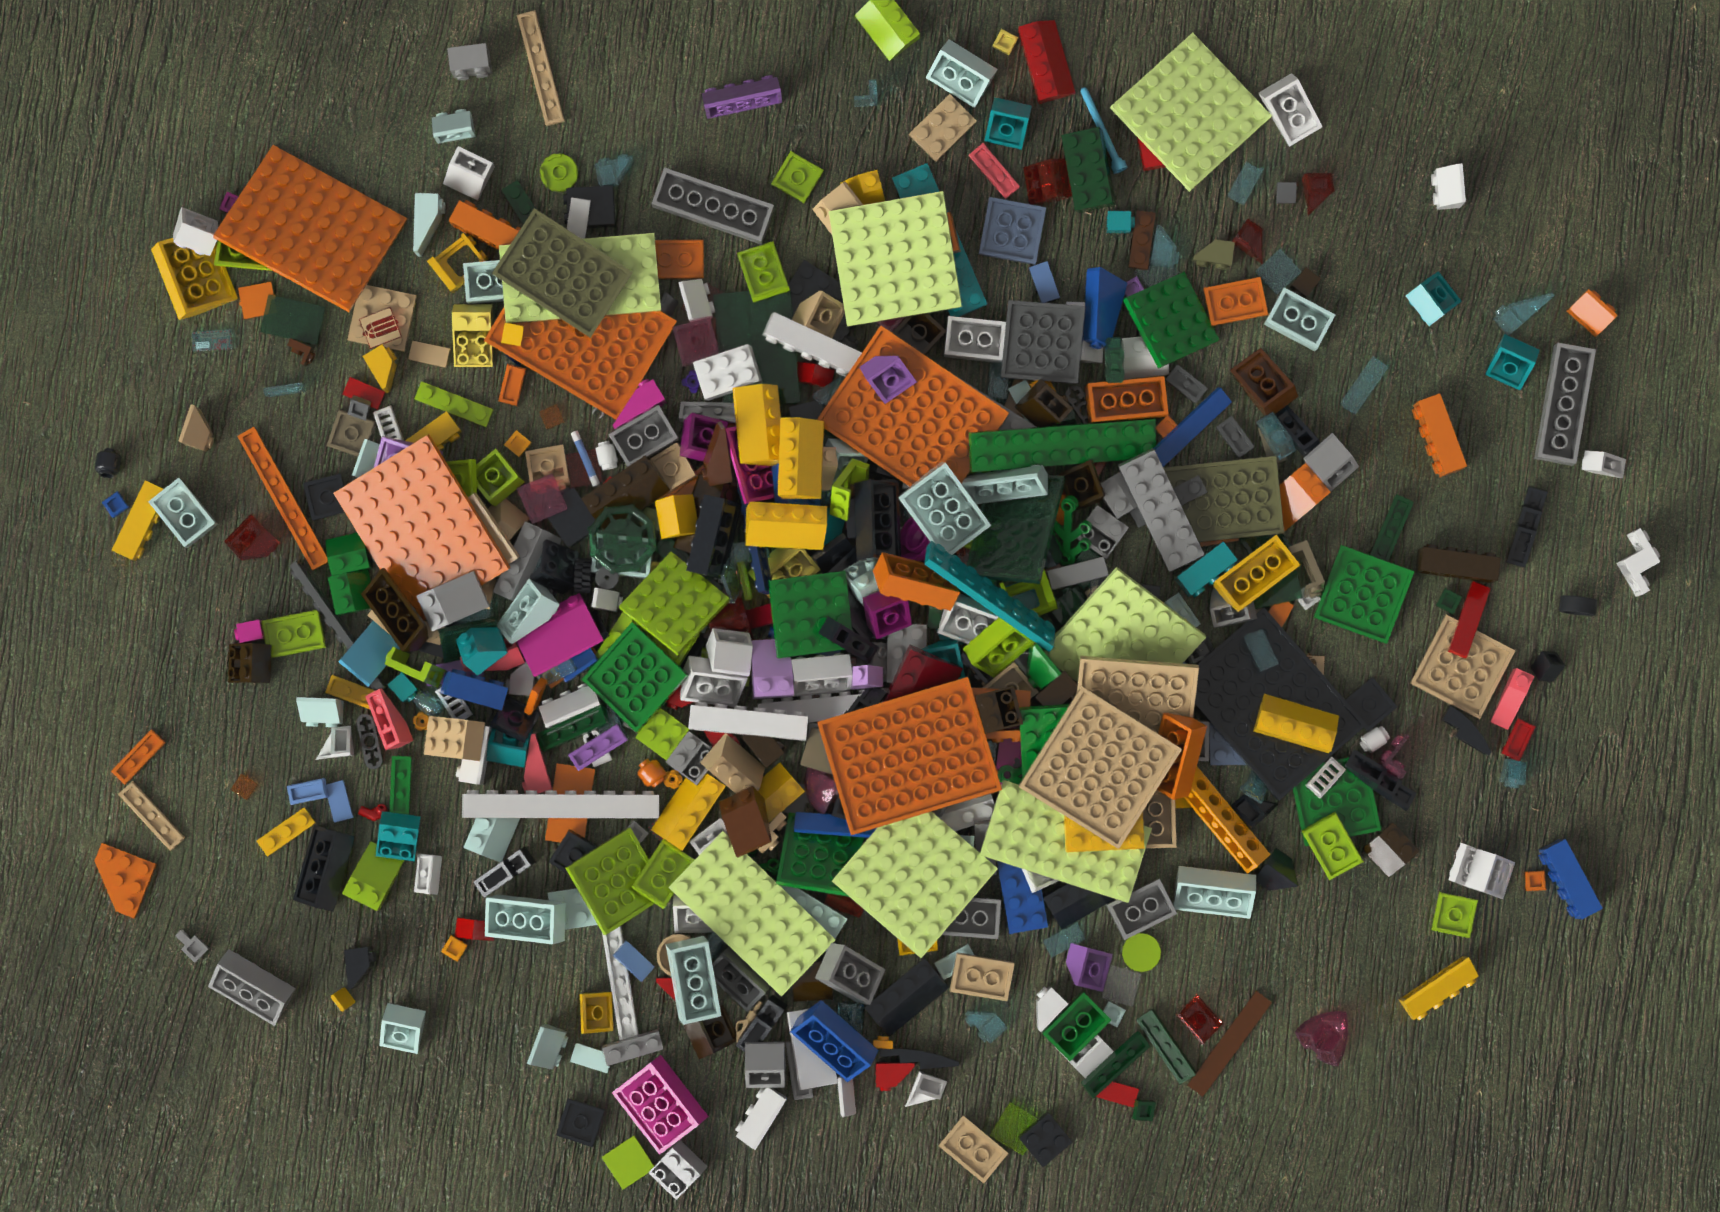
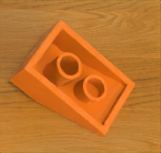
[1279,463,1331,532]

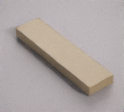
[118,781,185,851]

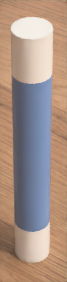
[571,430,600,487]

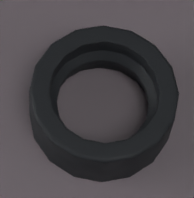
[1559,595,1597,616]

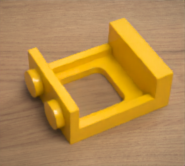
[427,233,489,294]

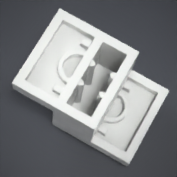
[1616,528,1660,596]
[1449,843,1515,899]

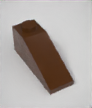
[701,421,732,486]

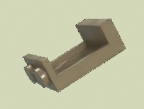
[1288,540,1325,599]

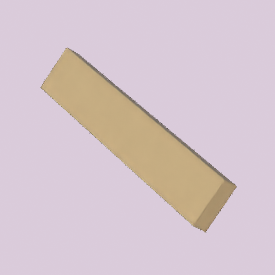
[517,10,565,127]

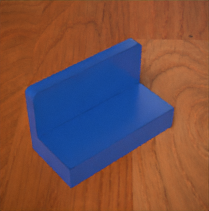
[556,648,599,683]

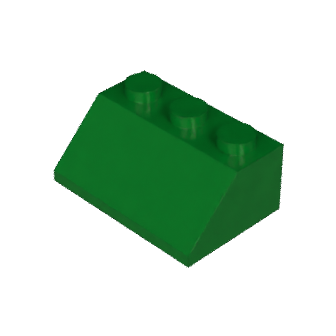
[1041,991,1111,1061]

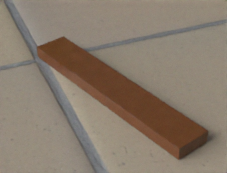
[1187,991,1272,1097]

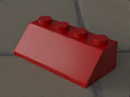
[1018,20,1076,104]

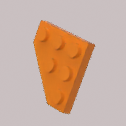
[95,843,157,918]

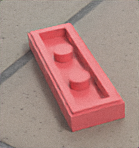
[968,143,1020,200]

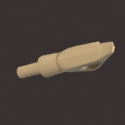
[735,1001,763,1043]

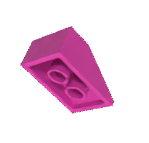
[613,379,667,430]

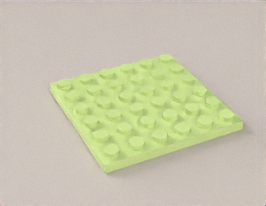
[1110,33,1272,192]
[829,191,962,327]
[1042,567,1206,682]
[832,811,998,958]

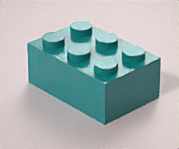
[1174,541,1238,598]

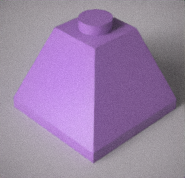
[859,356,917,404]
[1066,943,1113,992]

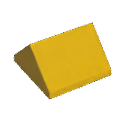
[655,494,697,540]
[580,992,613,1034]

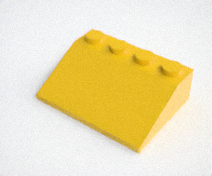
[151,238,238,320]

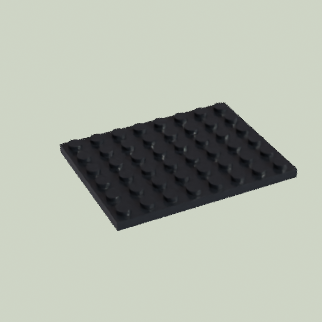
[1195,608,1367,801]

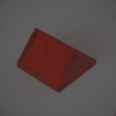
[1175,994,1223,1045]

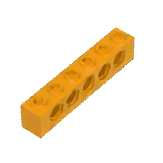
[1184,766,1271,874]

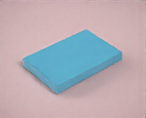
[338,621,400,687]

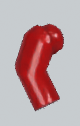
[358,804,387,821]

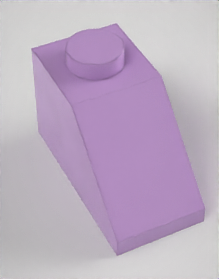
[851,665,883,690]

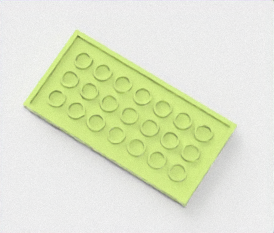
[499,233,661,323]
[980,780,1152,903]
[668,831,836,997]

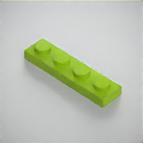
[414,381,494,428]

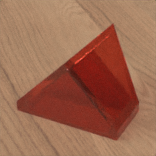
[1302,173,1335,216]
[1232,219,1264,265]

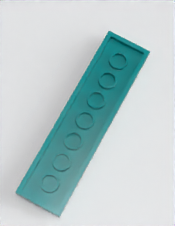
[892,163,987,317]
[924,541,1055,652]

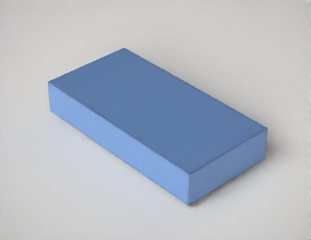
[1029,261,1060,303]
[287,778,329,805]
[327,780,354,823]
[612,941,655,981]

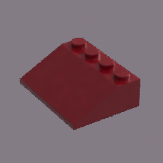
[883,644,963,702]

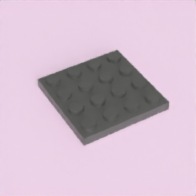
[1001,300,1086,384]

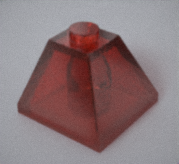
[224,514,280,560]

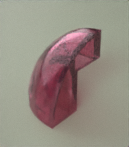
[804,767,837,814]
[1295,1011,1348,1067]

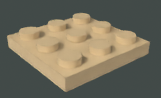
[347,285,417,352]

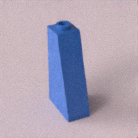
[1083,267,1128,349]

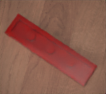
[1448,581,1491,659]

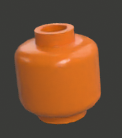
[637,759,666,788]

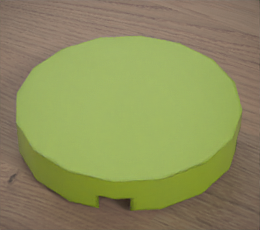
[540,153,579,192]
[1122,933,1161,972]

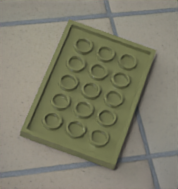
[492,208,633,338]
[1163,456,1284,542]

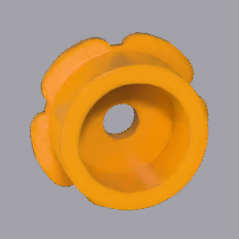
[413,712,430,731]
[664,770,682,789]

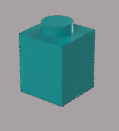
[1107,211,1135,233]
[388,672,419,703]

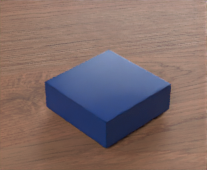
[102,491,130,518]

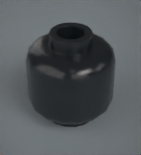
[95,448,121,478]

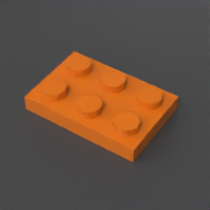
[1203,277,1268,326]

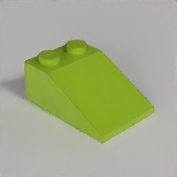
[342,841,405,911]

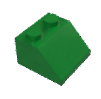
[326,533,372,576]
[328,570,371,616]

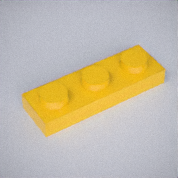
[257,807,316,857]

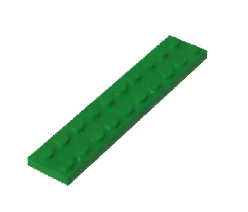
[969,418,1156,472]

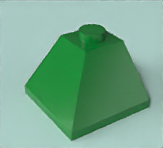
[1026,643,1062,690]

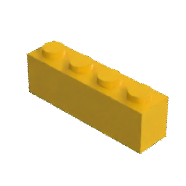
[405,411,462,451]
[112,480,163,561]

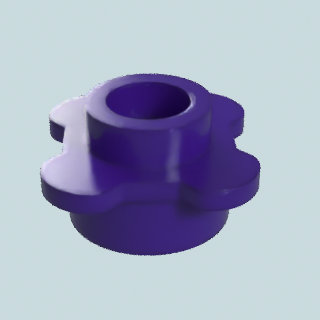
[682,370,700,393]

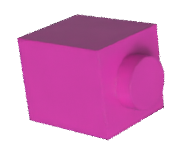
[234,620,265,644]

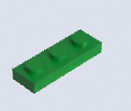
[390,756,412,815]

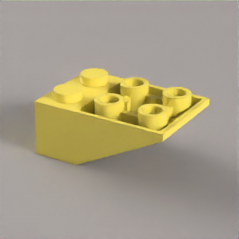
[452,304,493,367]

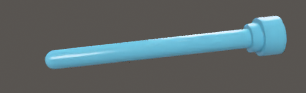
[1080,87,1128,174]

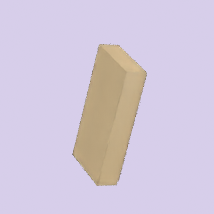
[408,341,451,368]

